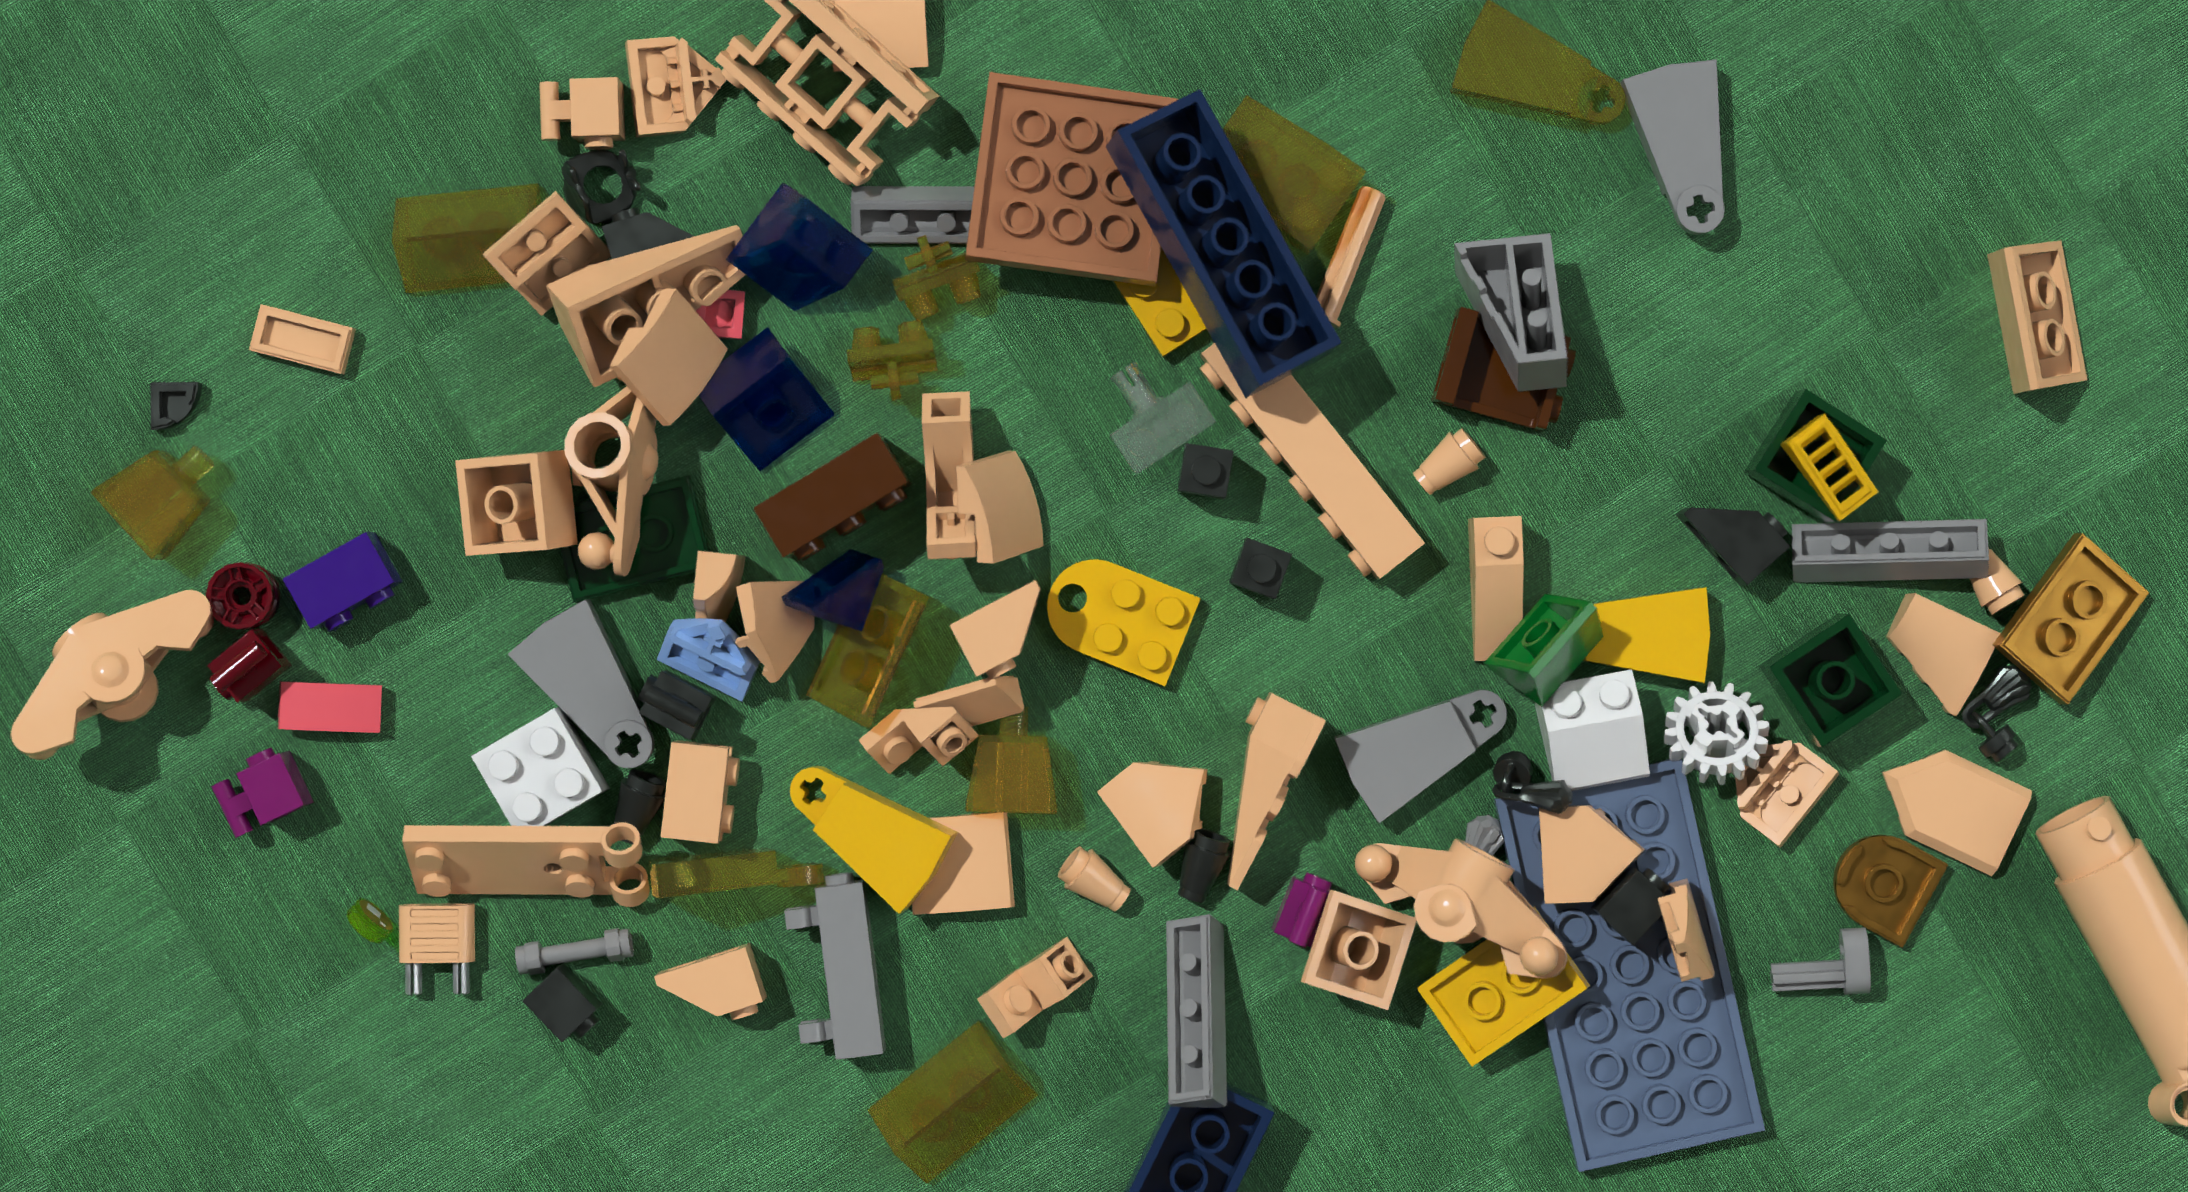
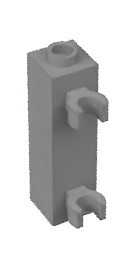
[784,872,886,1060]

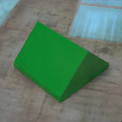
[1484,594,1603,707]

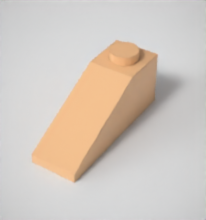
[1468,516,1524,661]

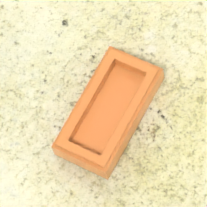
[249,304,356,375]

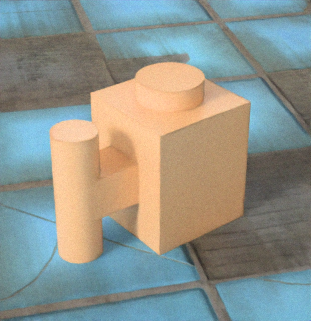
[539,77,625,150]

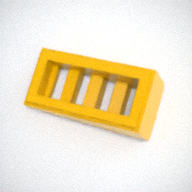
[1780,414,1878,521]

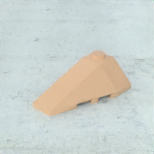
[546,225,753,387]
[1227,692,1326,891]

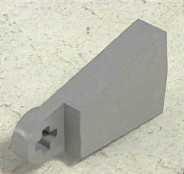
[1619,59,1725,235]
[508,599,655,768]
[1334,689,1507,823]

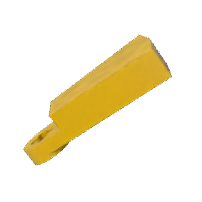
[1583,587,1710,683]
[790,766,958,914]

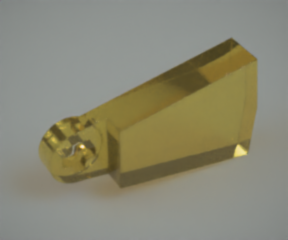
[1450,0,1625,125]
[649,848,824,898]

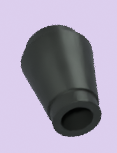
[614,769,666,844]
[1178,829,1231,903]

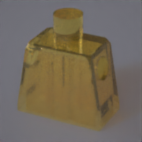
[90,445,215,560]
[965,706,1057,814]

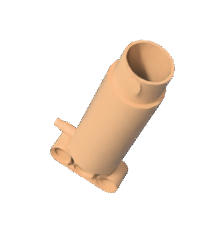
[2035,796,2188,1127]

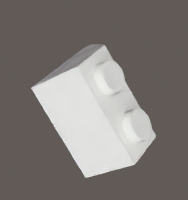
[1535,669,1650,791]

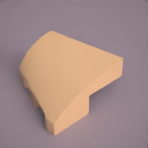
[693,551,746,622]
[1886,593,2001,716]

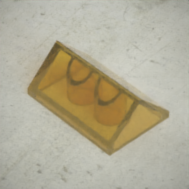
[392,183,541,293]
[806,566,933,728]
[867,1020,1038,1184]

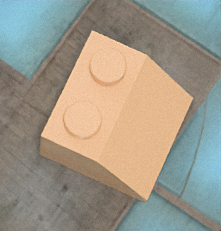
[949,580,1041,678]
[1301,889,1416,1010]

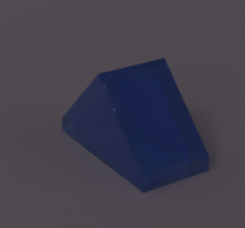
[782,549,884,631]

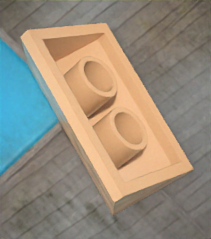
[1987,240,2087,394]

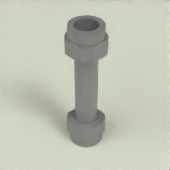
[515,928,634,975]

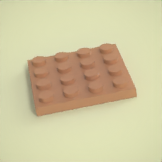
[965,72,1179,287]

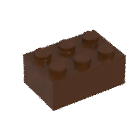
[753,432,912,562]

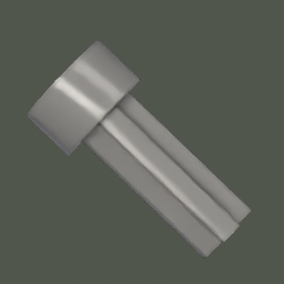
[1770,927,1871,995]

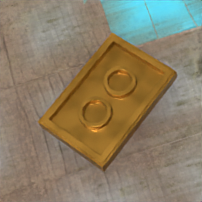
[1992,533,2149,705]

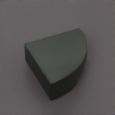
[150,382,202,431]

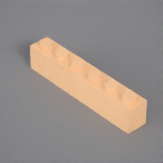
[1199,343,1425,579]

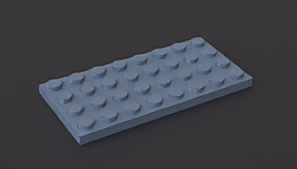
[1493,759,1765,1172]

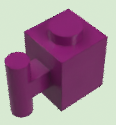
[211,747,314,838]
[1271,872,1333,947]

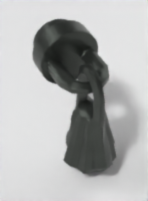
[1962,665,2032,762]
[1492,751,1573,814]

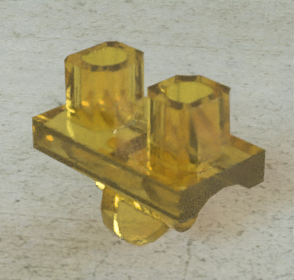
[892,235,981,321]
[847,320,938,401]

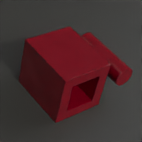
[207,629,292,703]

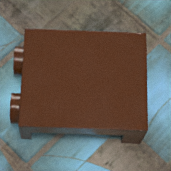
[1431,307,1576,432]

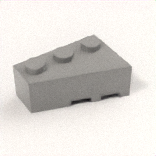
[1454,233,1567,392]

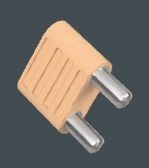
[399,903,475,996]

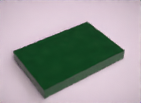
[560,475,710,602]

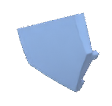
[657,618,760,702]

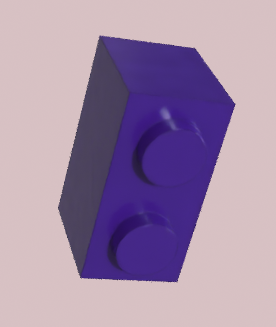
[283,532,403,632]

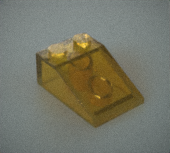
[1223,95,1367,255]

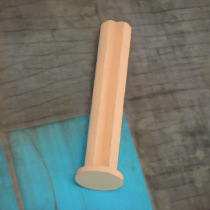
[1316,186,1385,328]

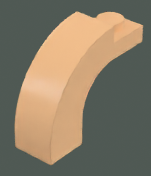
[922,391,976,559]

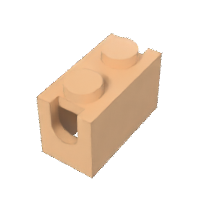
[661,740,740,844]

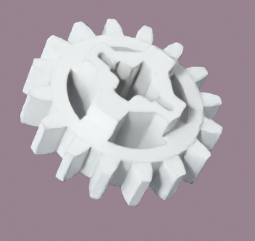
[1664,681,1770,785]

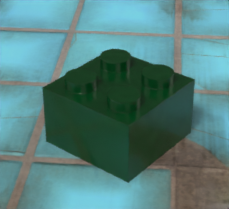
[1744,389,1887,523]
[1759,613,1902,747]

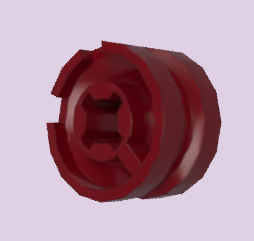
[206,562,281,629]

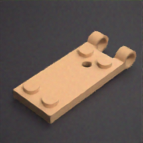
[402,822,650,907]

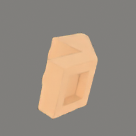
[859,707,979,774]
[977,937,1093,1038]

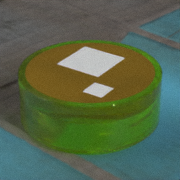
[347,898,394,944]

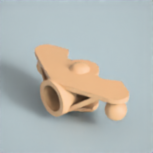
[565,377,659,576]
[11,590,214,760]
[1354,838,1567,978]

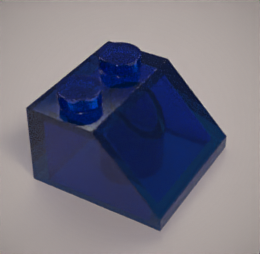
[726,182,873,311]
[699,327,835,471]

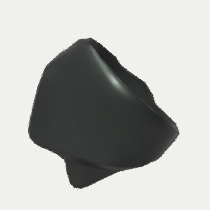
[561,149,641,224]

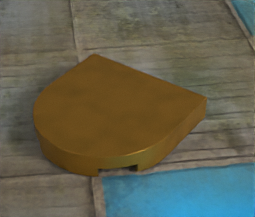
[1833,835,1949,948]

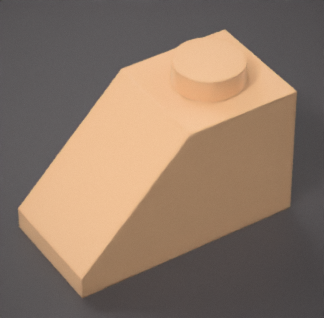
[654,943,767,1020]

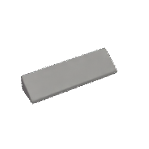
[851,186,974,244]
[1792,519,1989,583]
[1166,914,1227,1108]

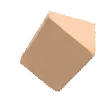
[913,676,1024,726]

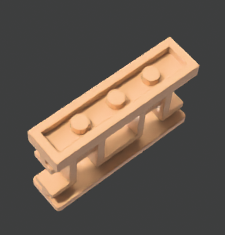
[715,0,940,186]

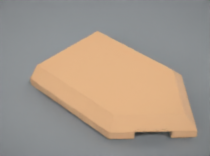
[1882,750,2032,876]

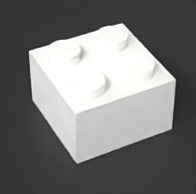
[471,707,610,826]

